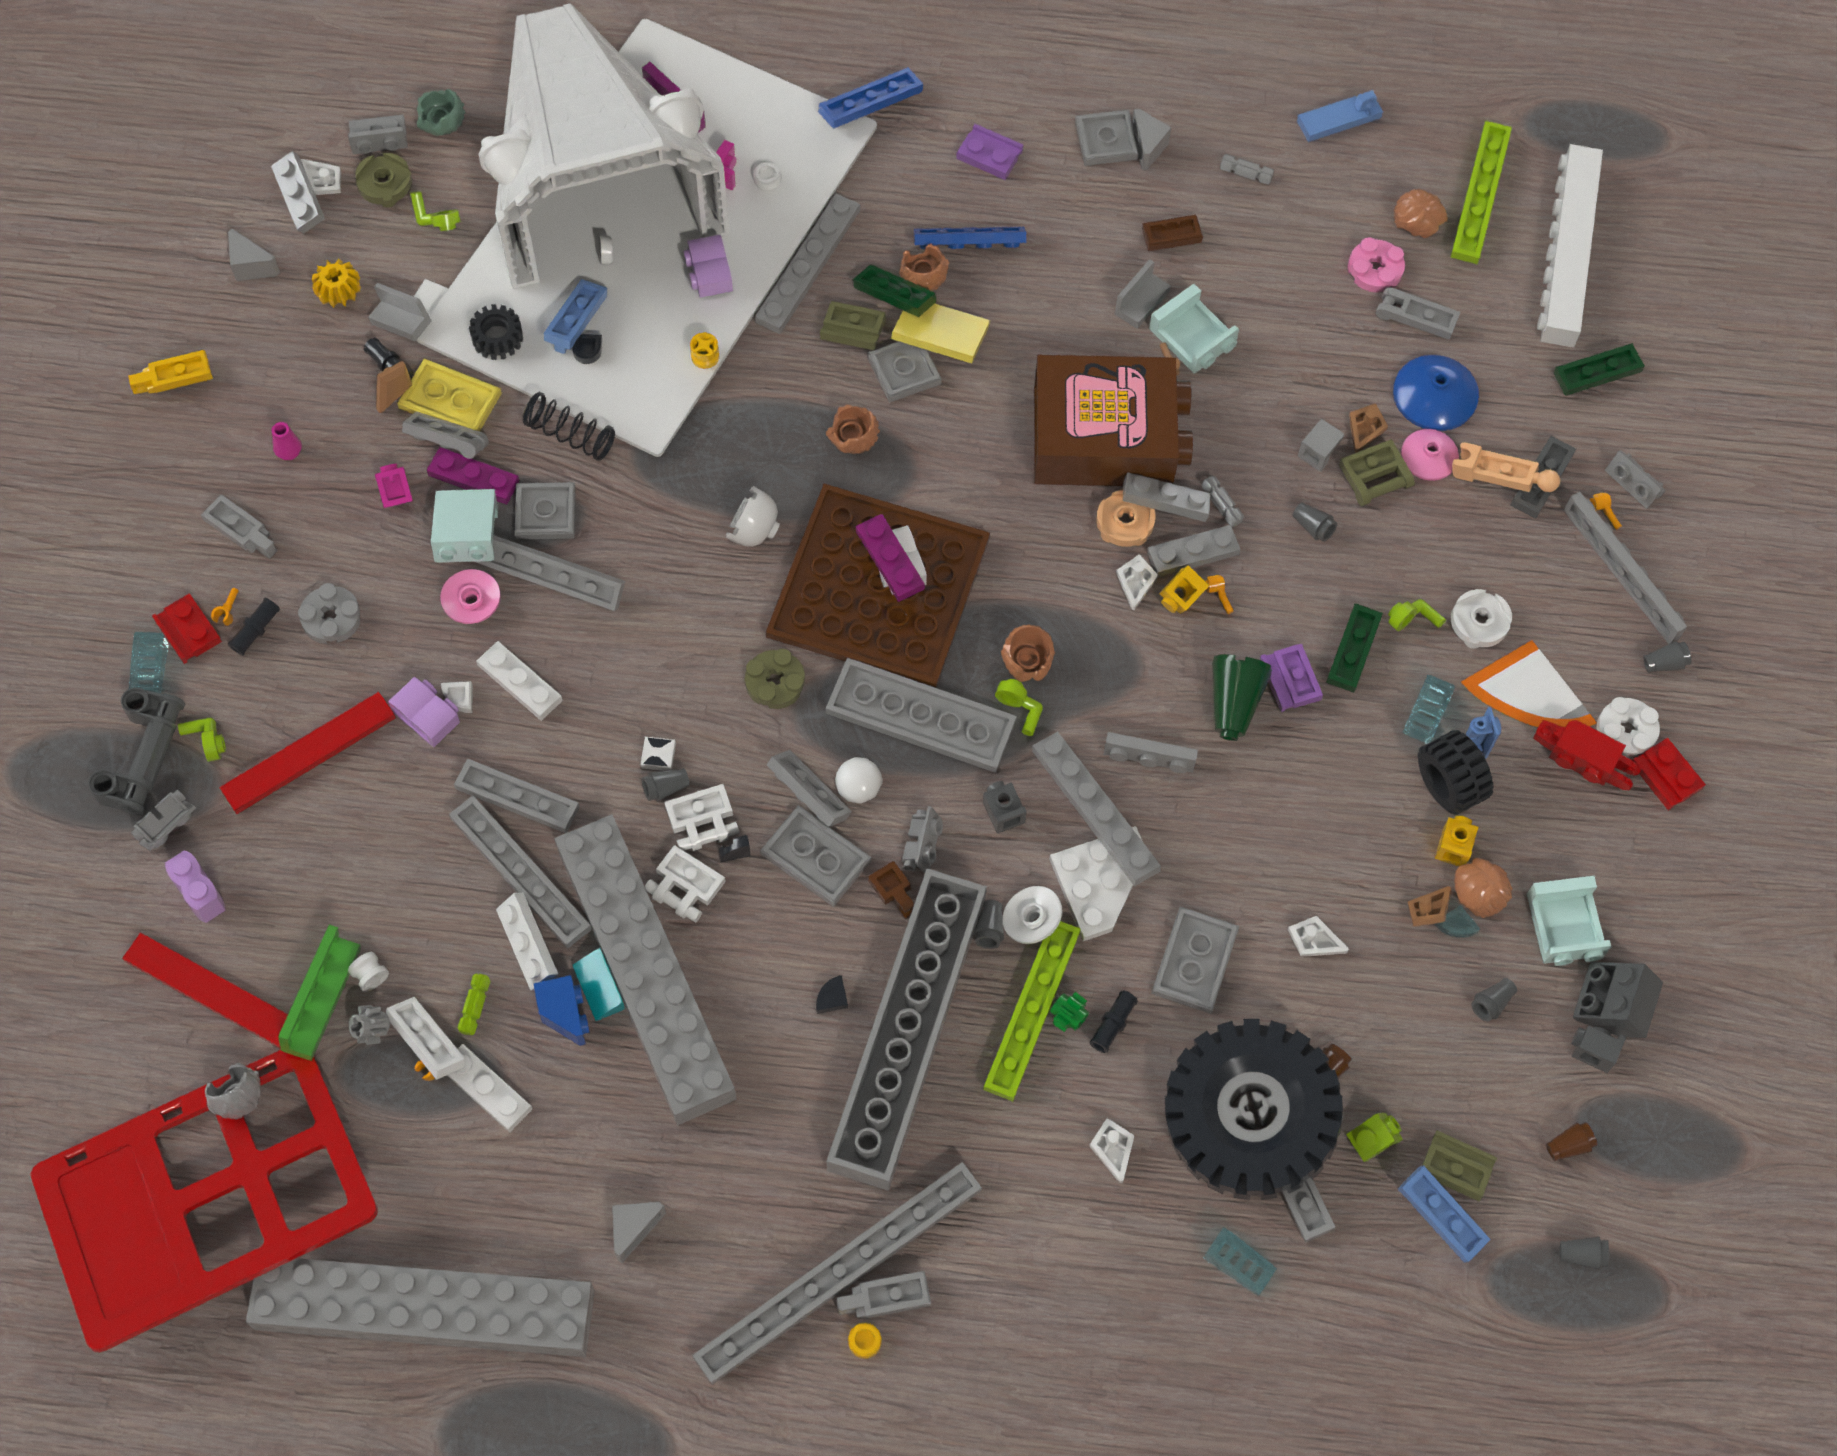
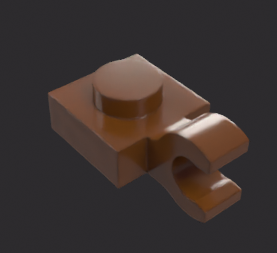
[868,861,914,920]

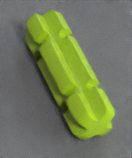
[457,973,490,1036]

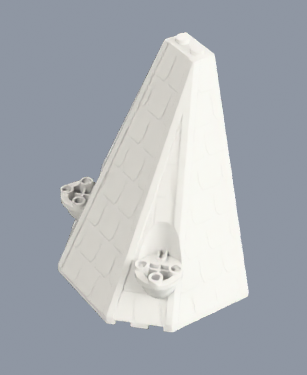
[479,4,730,289]

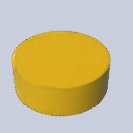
[848,1323,881,1359]

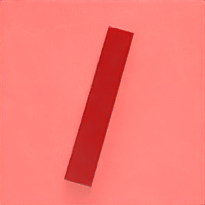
[219,692,396,815]
[122,932,288,1049]

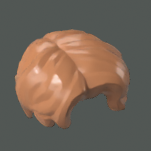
[1394,189,1448,238]
[899,244,949,291]
[826,405,880,455]
[1001,624,1055,682]
[1454,858,1513,918]

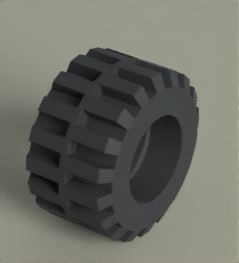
[1417,730,1494,815]

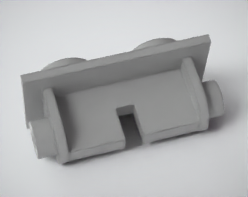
[1605,450,1666,509]
[131,790,196,851]
[902,806,943,873]

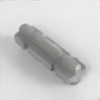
[1220,154,1274,184]
[1202,475,1244,527]

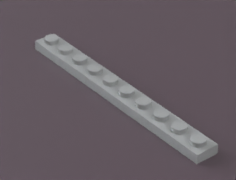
[692,1162,982,1385]

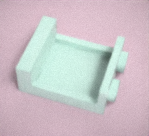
[1149,284,1239,374]
[431,489,498,563]
[1527,876,1612,966]

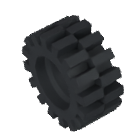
[469,304,523,360]

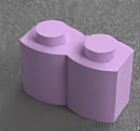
[684,235,733,298]
[388,677,460,747]
[165,850,225,923]

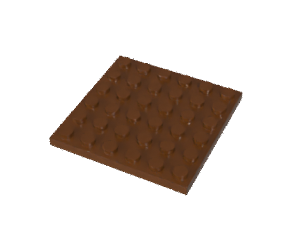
[765,483,990,688]

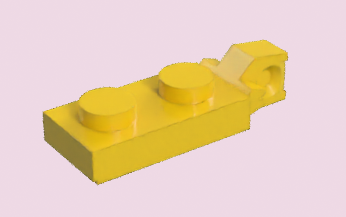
[128,350,213,394]

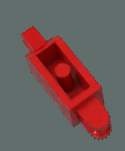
[1533,720,1641,791]

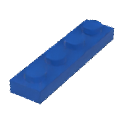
[818,67,923,129]
[914,226,1026,249]

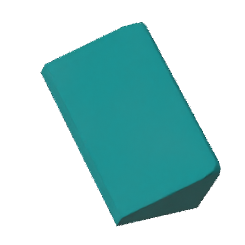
[572,948,625,1021]

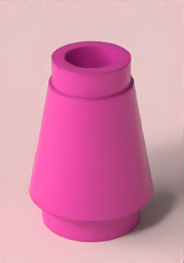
[272,422,302,460]

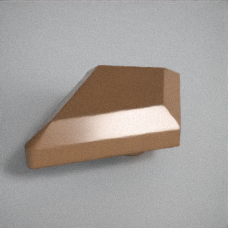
[376,361,412,413]
[1349,403,1388,453]
[1408,886,1451,927]

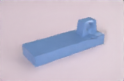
[1297,90,1383,142]
[544,279,607,354]
[1398,1166,1491,1263]

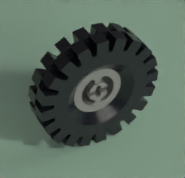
[1165,1019,1343,1200]

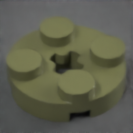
[355,153,413,208]
[745,649,805,709]

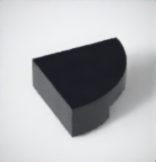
[718,835,751,863]
[816,975,848,1014]

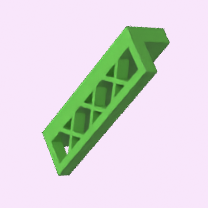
[278,925,361,1061]

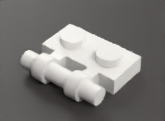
[664,784,739,851]
[645,845,726,922]

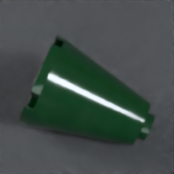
[1212,654,1272,741]

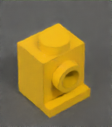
[1159,565,1209,614]
[1434,816,1479,866]

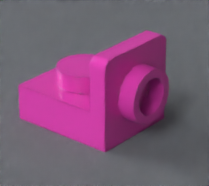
[716,140,737,190]
[375,464,413,509]

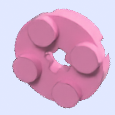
[1348,237,1405,292]

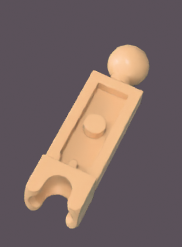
[1452,442,1560,492]

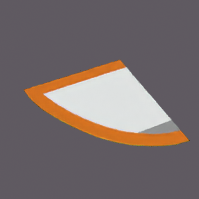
[1461,640,1597,727]

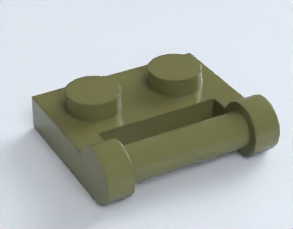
[1339,439,1415,506]

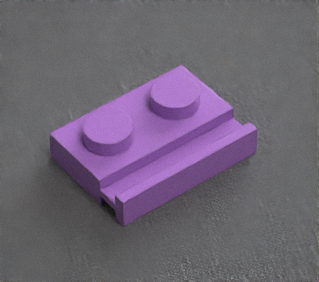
[957,124,1023,180]
[1260,643,1323,712]

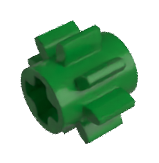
[1050,992,1090,1032]

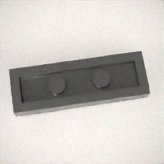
[1510,436,1576,519]

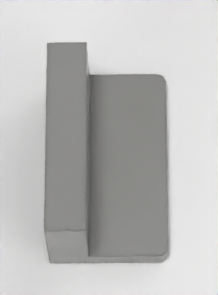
[1115,259,1171,329]
[368,283,432,342]

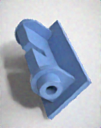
[1466,707,1501,759]

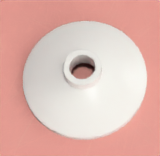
[1003,886,1062,944]

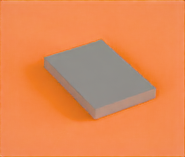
[760,805,871,907]
[1151,906,1239,1014]

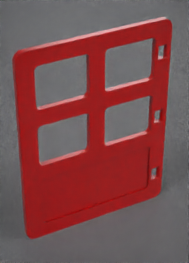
[31,1050,378,1352]

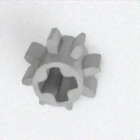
[349,1005,390,1045]

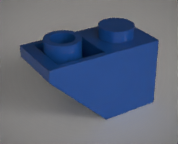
[533,975,590,1046]

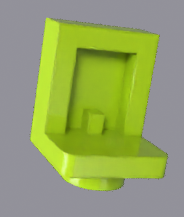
[1346,1113,1403,1162]

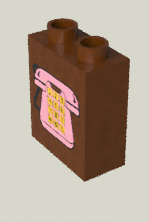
[1034,355,1193,486]

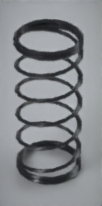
[523,392,615,461]

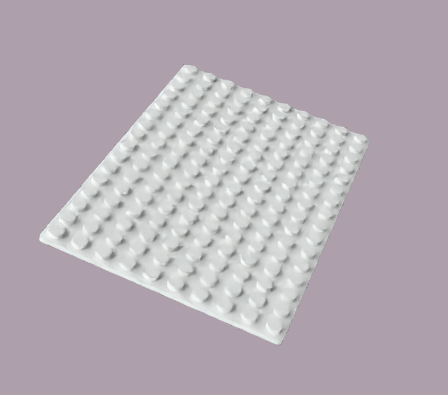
[417,19,877,457]

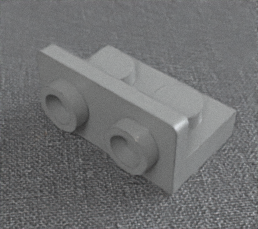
[348,114,408,154]

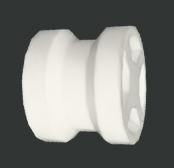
[348,952,389,992]

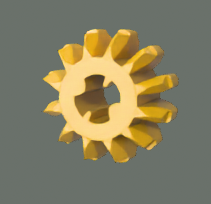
[312,258,361,308]

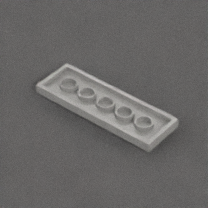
[826,658,1017,773]

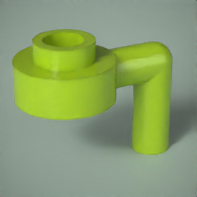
[410,191,461,231]
[1388,599,1446,631]
[995,679,1043,736]
[178,718,226,762]

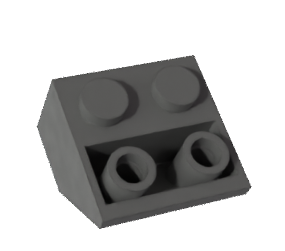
[1573,962,1663,1038]

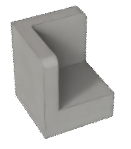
[1298,418,1344,472]

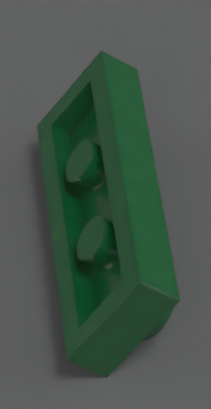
[853,264,937,317]
[1553,343,1645,396]
[1326,603,1383,693]

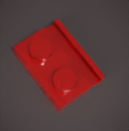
[151,593,222,664]
[1632,738,1706,811]

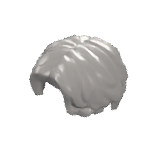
[205,1063,261,1119]

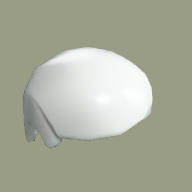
[835,757,883,804]

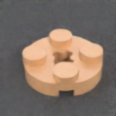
[1096,490,1156,547]

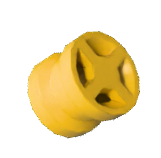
[690,332,719,369]

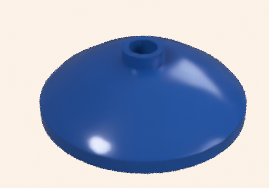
[1393,355,1479,431]

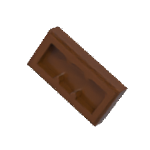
[1142,215,1203,252]

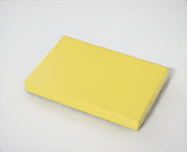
[891,304,990,363]
[397,359,502,431]

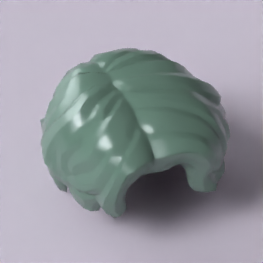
[416,89,465,136]

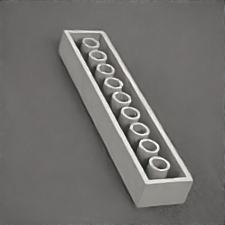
[554,814,737,1126]
[826,868,987,1191]
[246,1258,595,1357]

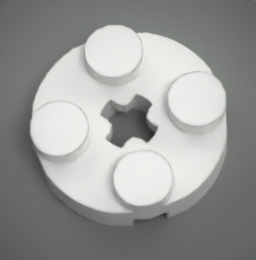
[1450,589,1512,649]
[1596,697,1660,758]

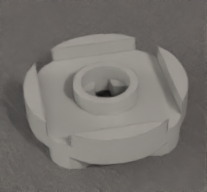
[298,583,360,644]

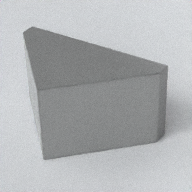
[1132,109,1171,170]
[228,229,280,281]
[612,1202,666,1263]

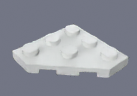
[1049,826,1143,941]

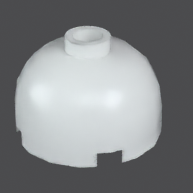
[726,486,780,547]

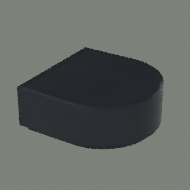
[572,334,603,364]

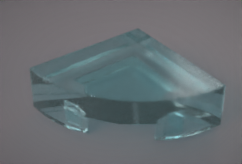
[1435,905,1480,938]

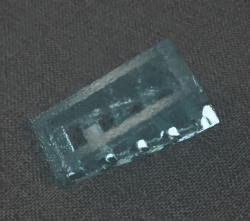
[129,632,169,694]
[1402,675,1455,743]
[1204,1227,1277,1297]

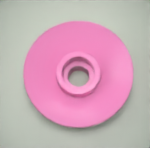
[1401,429,1459,481]
[440,569,501,624]

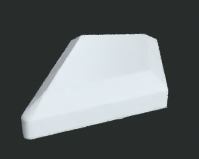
[301,159,341,195]
[1116,554,1158,610]
[1288,916,1349,957]
[1089,1118,1134,1183]

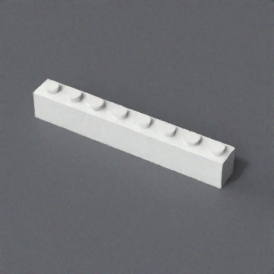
[1537,144,1603,348]

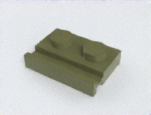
[820,301,886,351]
[1422,1130,1497,1201]

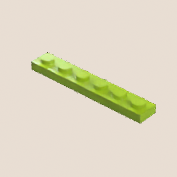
[1450,121,1512,264]
[983,921,1081,1102]

